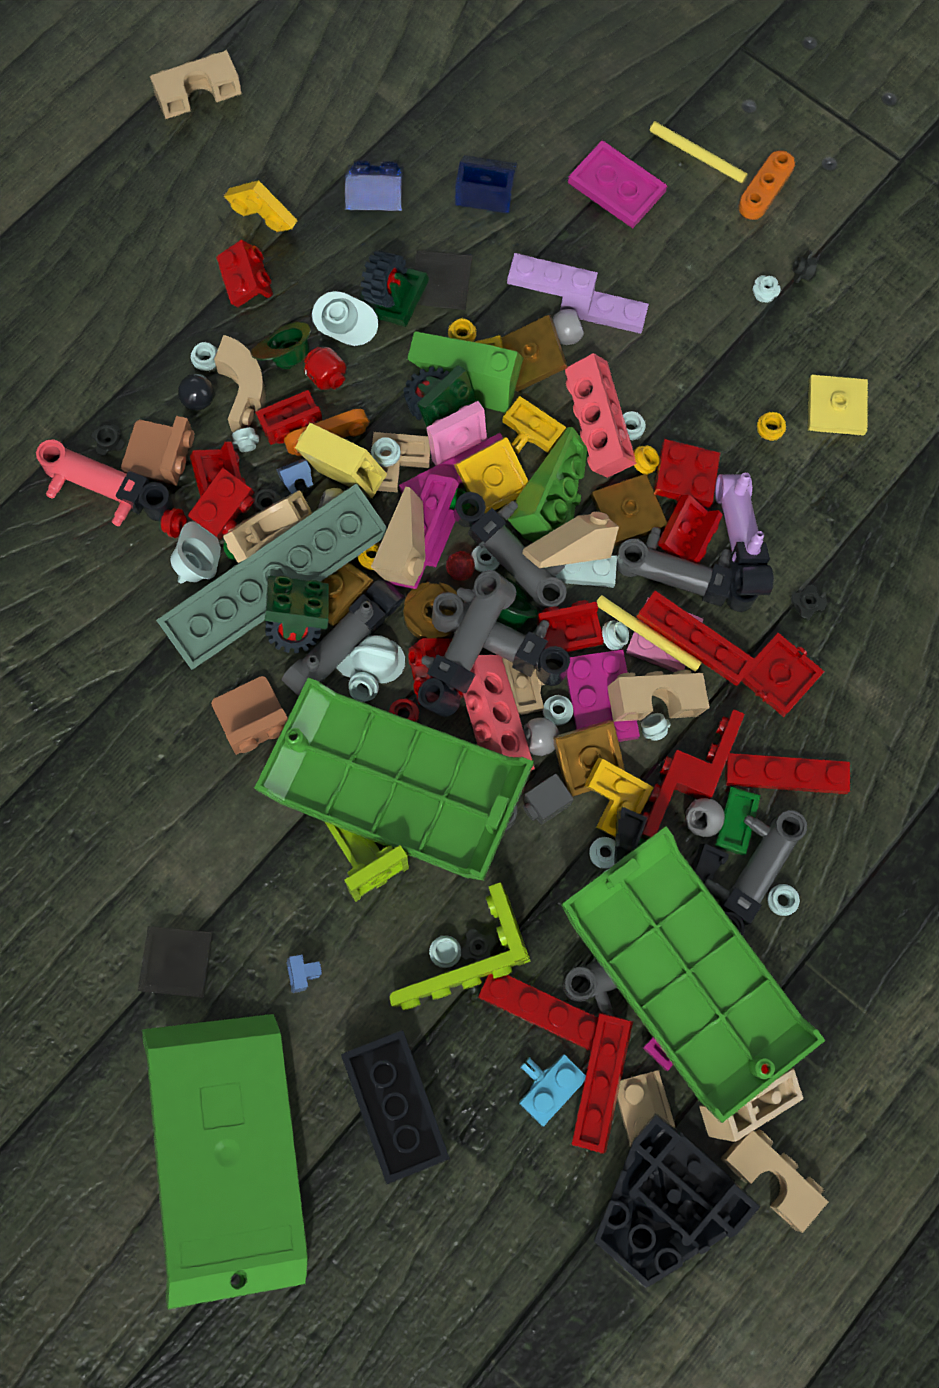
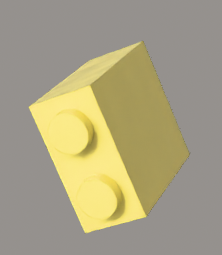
[295,423,387,499]

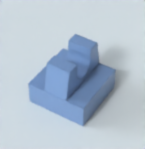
[276,458,313,494]
[286,955,322,993]

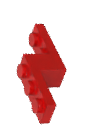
[640,709,745,840]

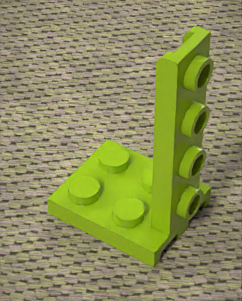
[325,822,409,902]
[390,882,531,1011]

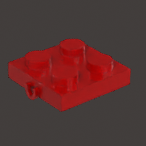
[654,439,720,508]
[741,633,825,717]

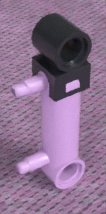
[715,472,774,595]

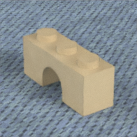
[150,50,242,119]
[608,670,710,722]
[720,1129,828,1233]

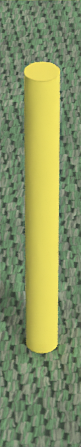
[650,122,748,184]
[597,595,702,672]

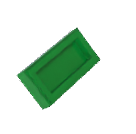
[714,787,761,856]

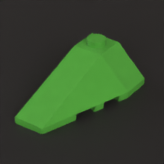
[408,331,523,413]
[507,427,587,542]

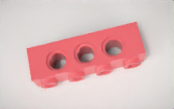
[565,353,637,478]
[463,655,535,771]

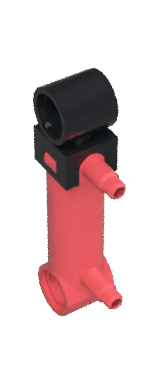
[36,440,174,526]

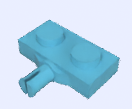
[518,1054,586,1127]

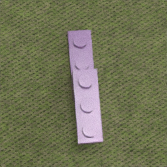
[507,253,649,334]

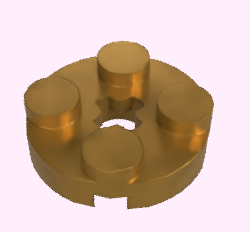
[403,582,461,639]

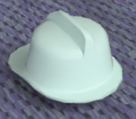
[312,291,378,346]
[170,521,221,584]
[336,635,405,683]

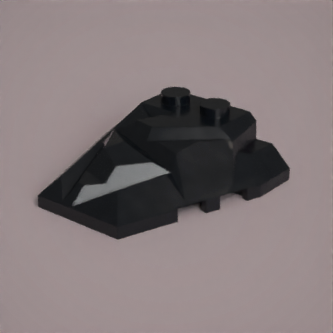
[594,1113,760,1288]

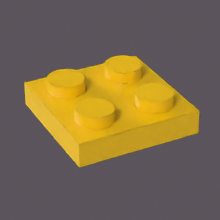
[454,437,529,513]

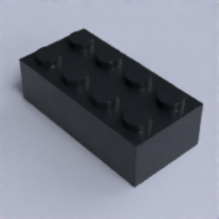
[341,1030,450,1185]

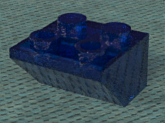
[455,155,518,213]
[345,161,403,211]

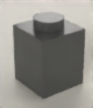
[523,774,574,825]

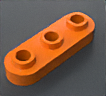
[738,150,795,220]
[284,409,369,456]

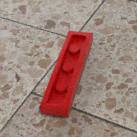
[636,591,755,686]
[725,753,850,794]
[478,974,598,1052]
[572,1013,633,1153]

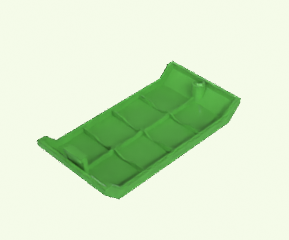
[255,678,534,881]
[561,827,825,1123]
[142,1014,308,1309]

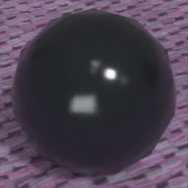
[178,374,214,411]

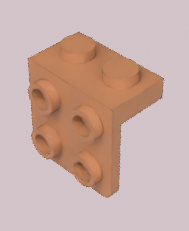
[121,416,194,486]
[211,676,288,755]

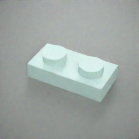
[556,556,617,588]

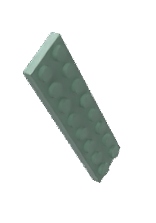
[156,483,387,670]

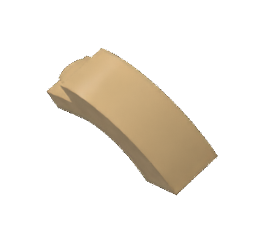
[214,335,266,433]
[223,490,312,563]

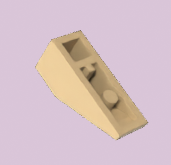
[371,487,425,587]
[523,512,619,568]
[699,1068,803,1142]

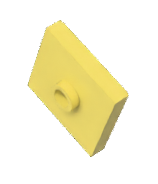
[808,375,868,435]

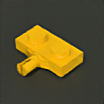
[502,396,566,454]

